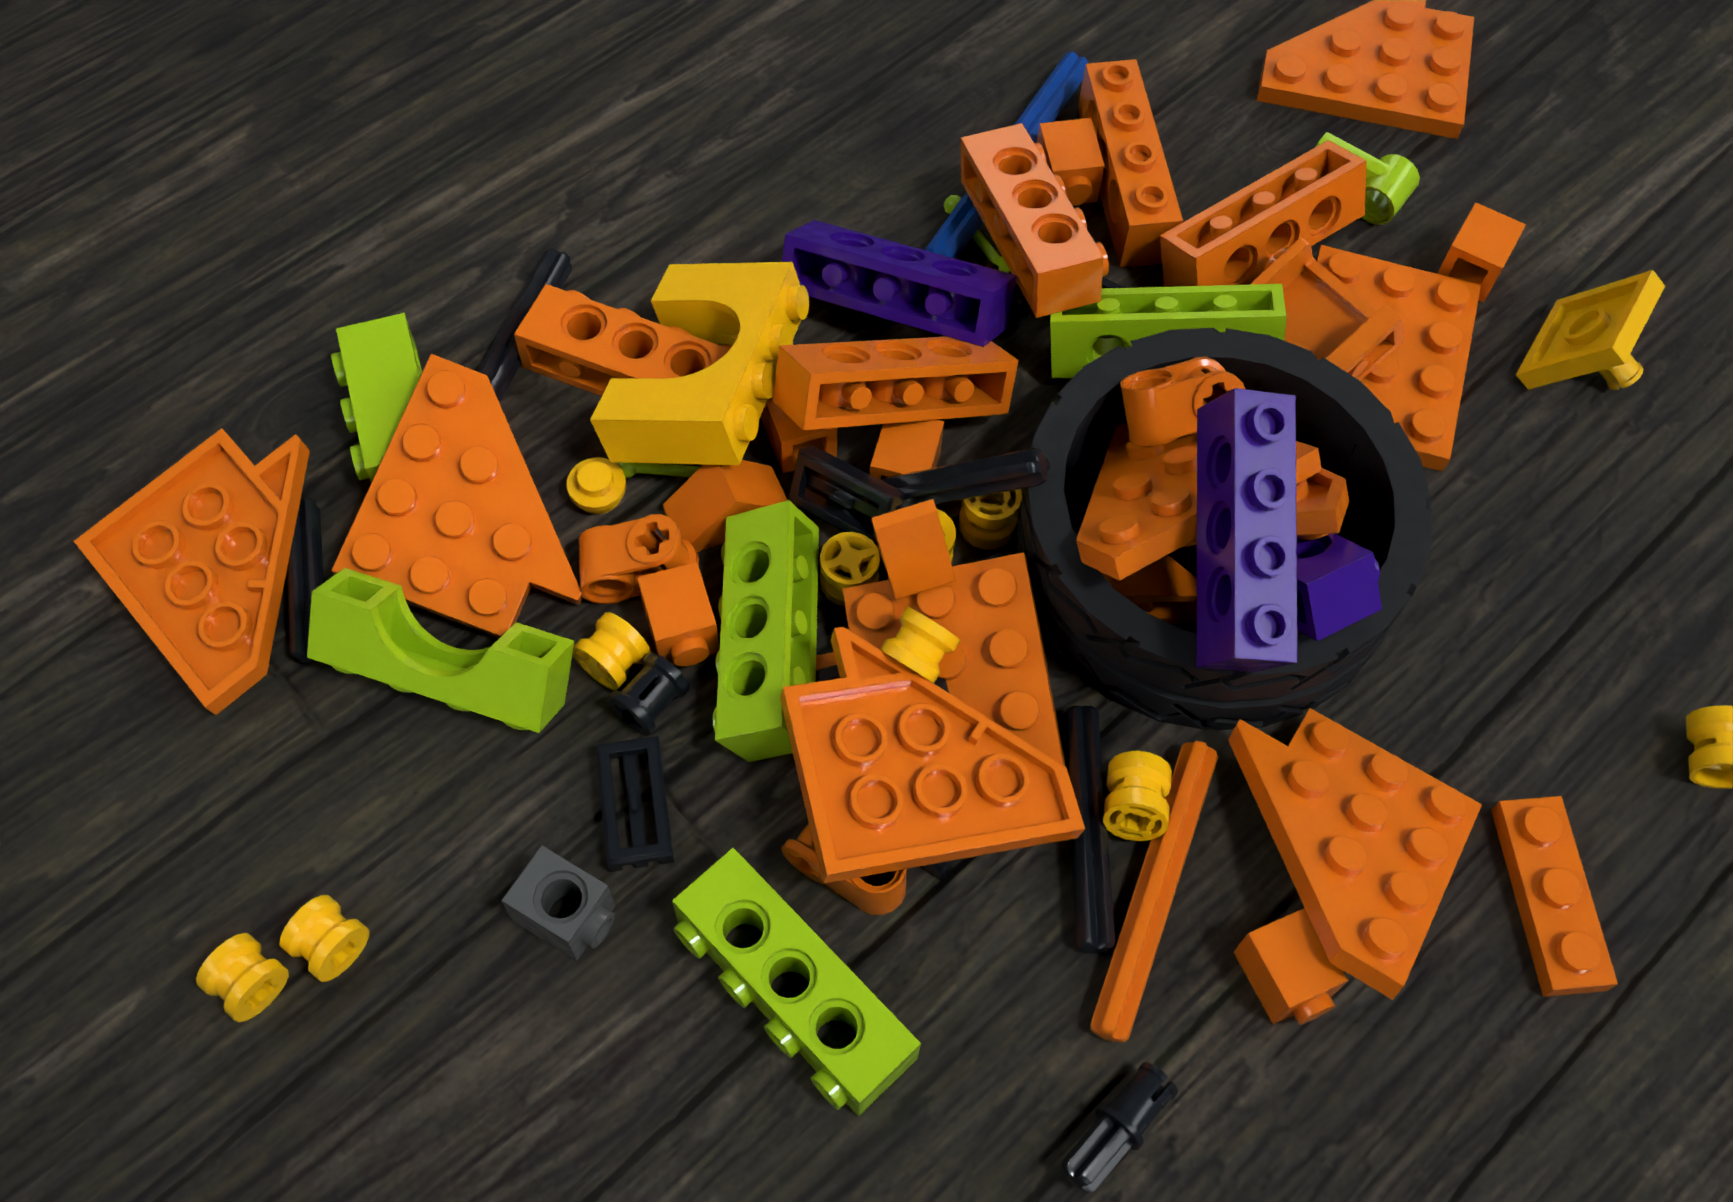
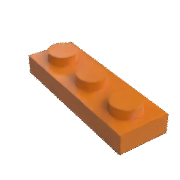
[1491,796,1618,997]

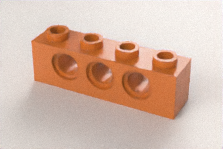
[1077,59,1183,268]
[960,123,1109,318]
[1160,140,1367,287]
[514,284,732,396]
[772,336,1019,430]

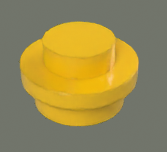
[567,457,626,514]

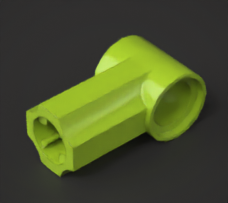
[1316,132,1420,225]

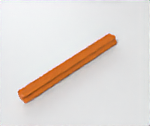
[1090,741,1218,1043]

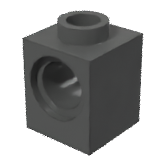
[502,846,615,961]

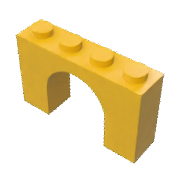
[590,262,809,465]

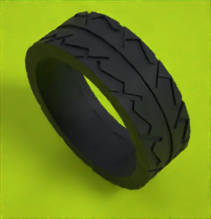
[1014,328,1432,730]

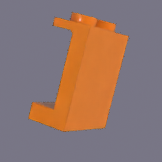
[1249,237,1403,381]

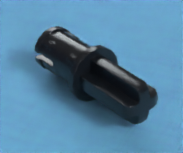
[1061,1062,1178,1194]

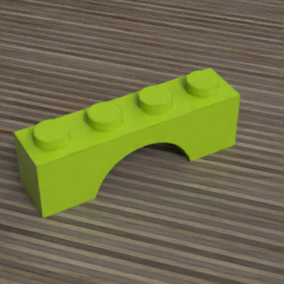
[307,568,574,733]

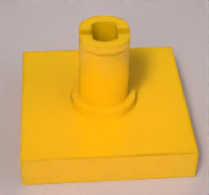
[1516,270,1665,390]

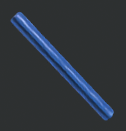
[926,51,1088,259]

